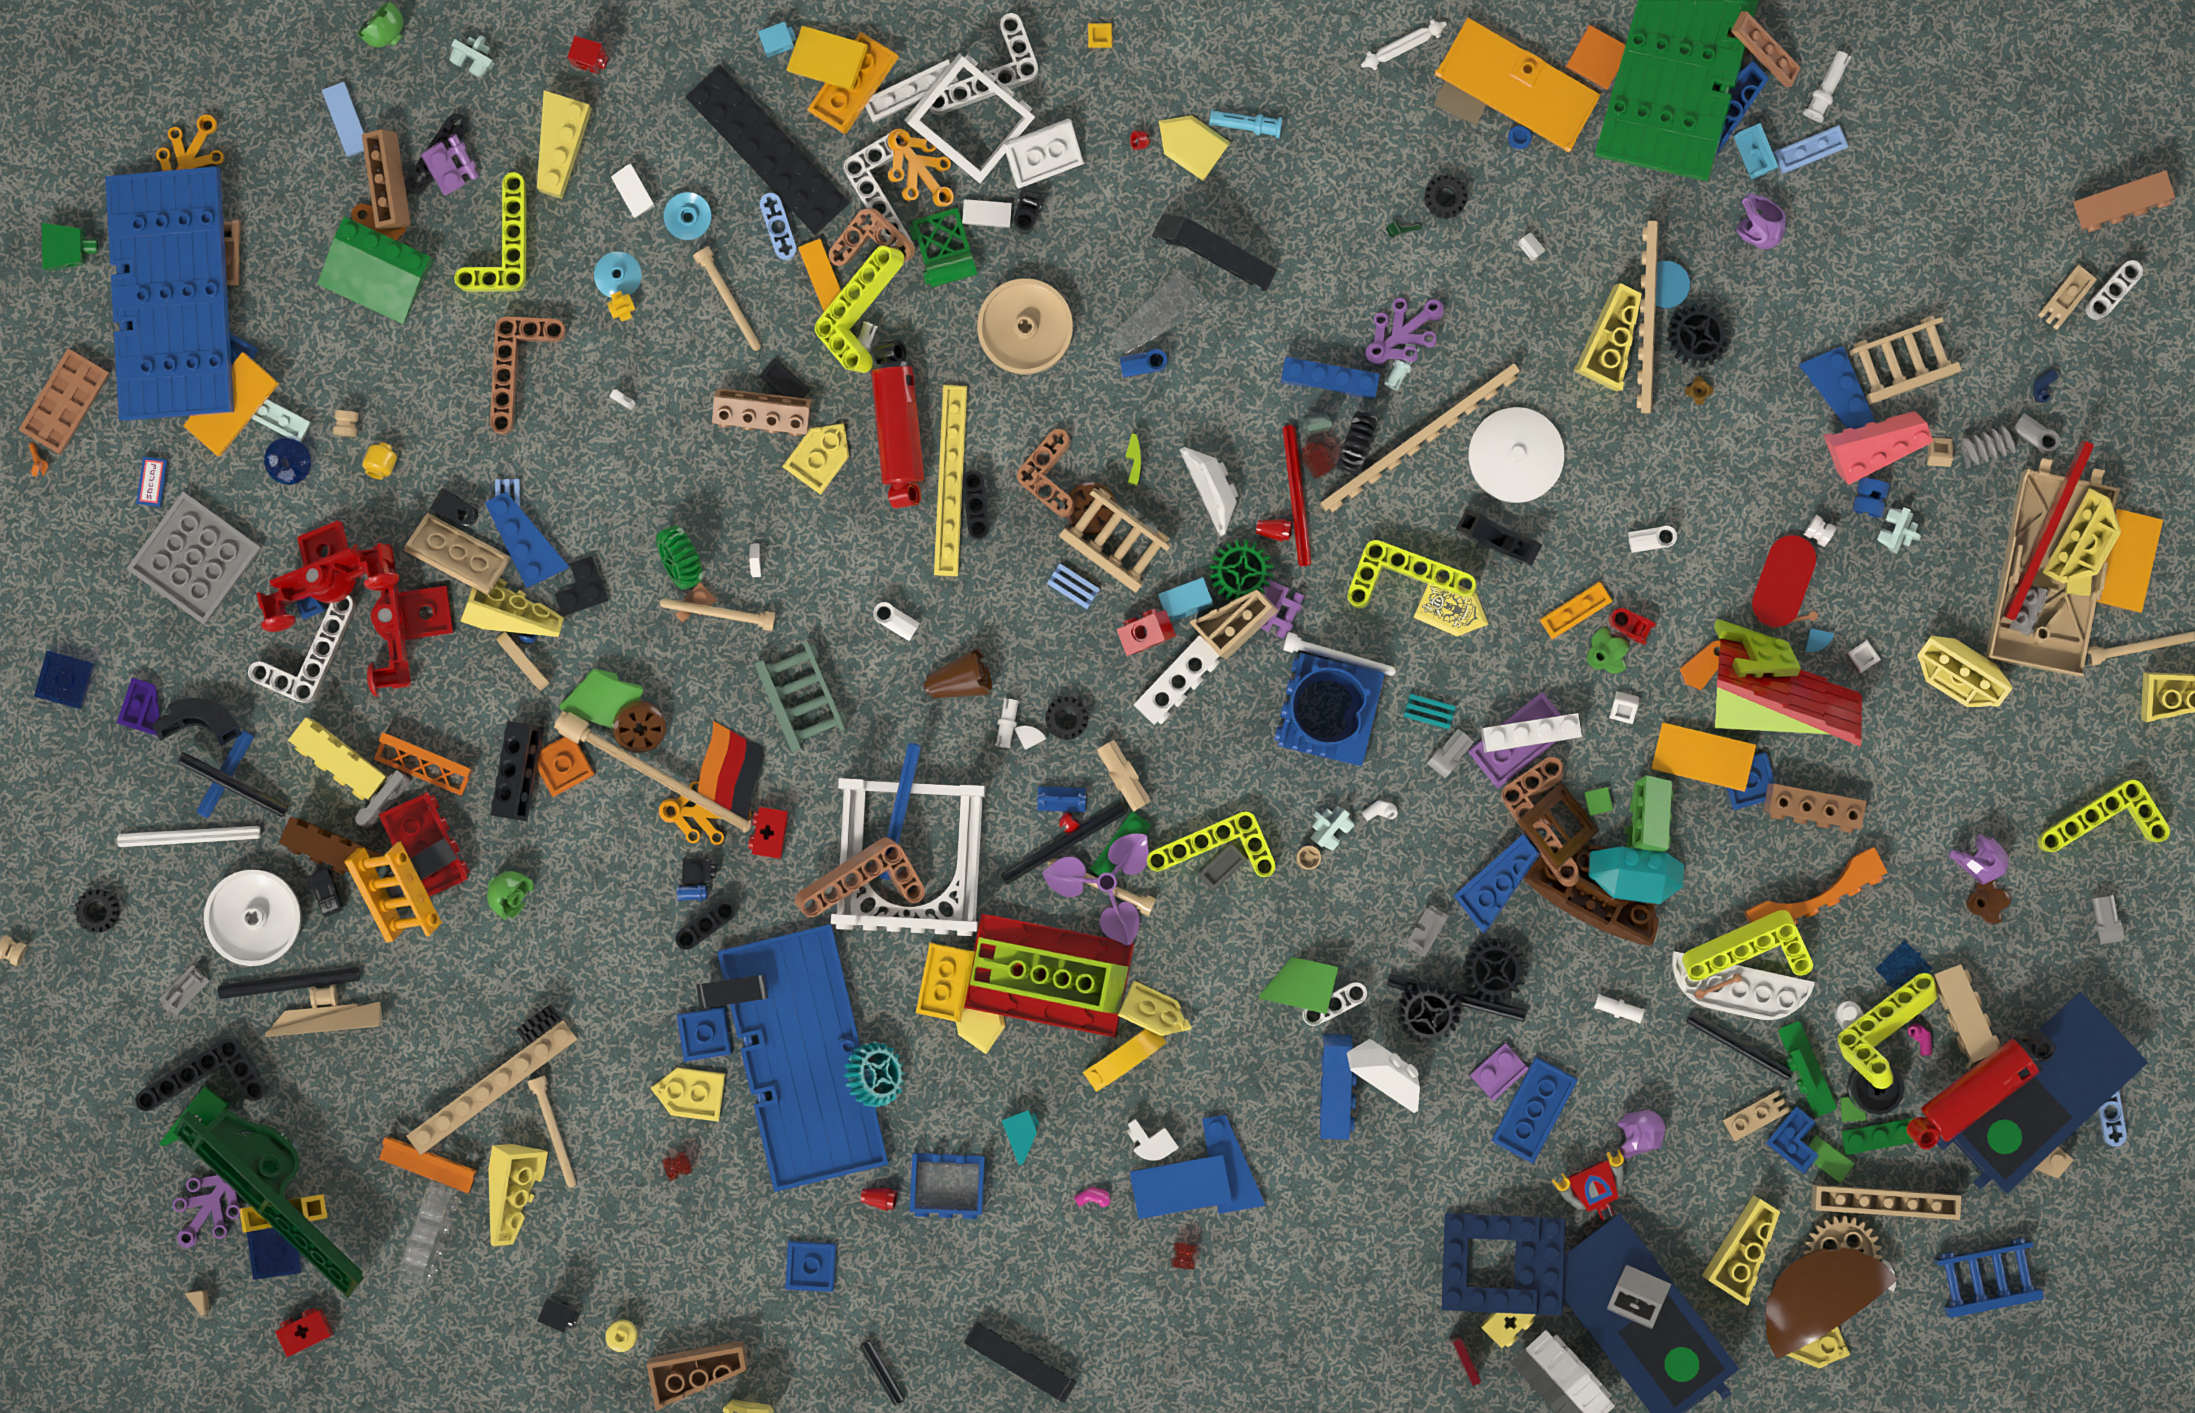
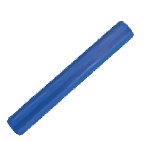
[197,730,254,818]

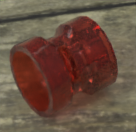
[662,1151,693,1182]
[1171,1242,1198,1270]

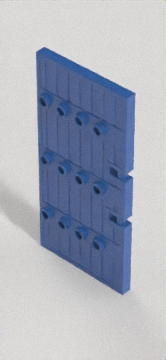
[105,167,234,421]
[717,924,889,1192]

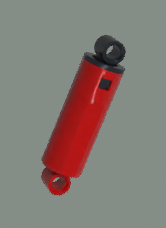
[871,339,924,509]
[1907,1029,2056,1150]

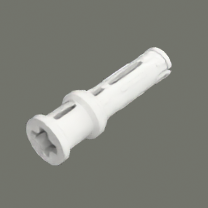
[1803,51,1851,122]

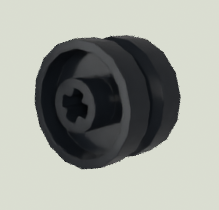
[1846,1065,1905,1115]

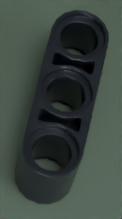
[962,470,990,541]
[675,900,737,950]
[696,975,769,1008]

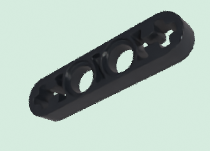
[405,114,468,195]

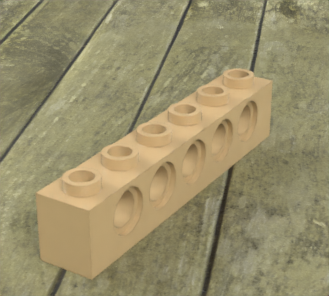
[1811,1184,1961,1220]

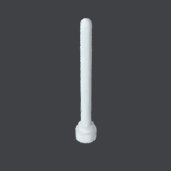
[1283,632,1396,676]

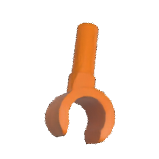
[29,443,48,477]

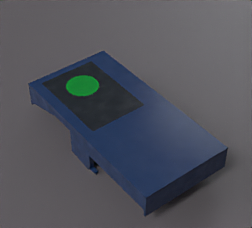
[1937,991,2149,1194]
[1563,1214,1739,1413]

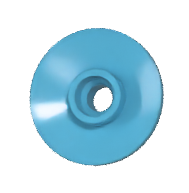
[664,192,711,240]
[594,251,642,298]

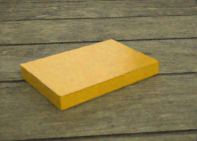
[787,26,868,91]
[916,942,975,1022]

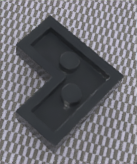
[555,556,608,617]

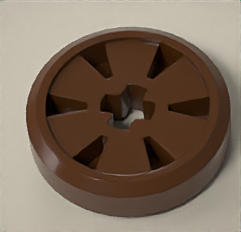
[1065,482,1117,535]
[612,701,666,753]

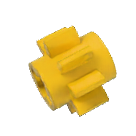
[607,291,636,322]

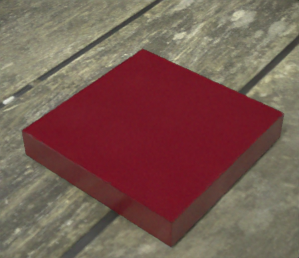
[1449,1335,1481,1386]

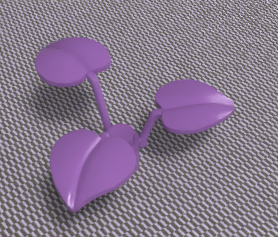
[1043,834,1149,945]

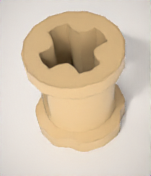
[310,984,338,1008]

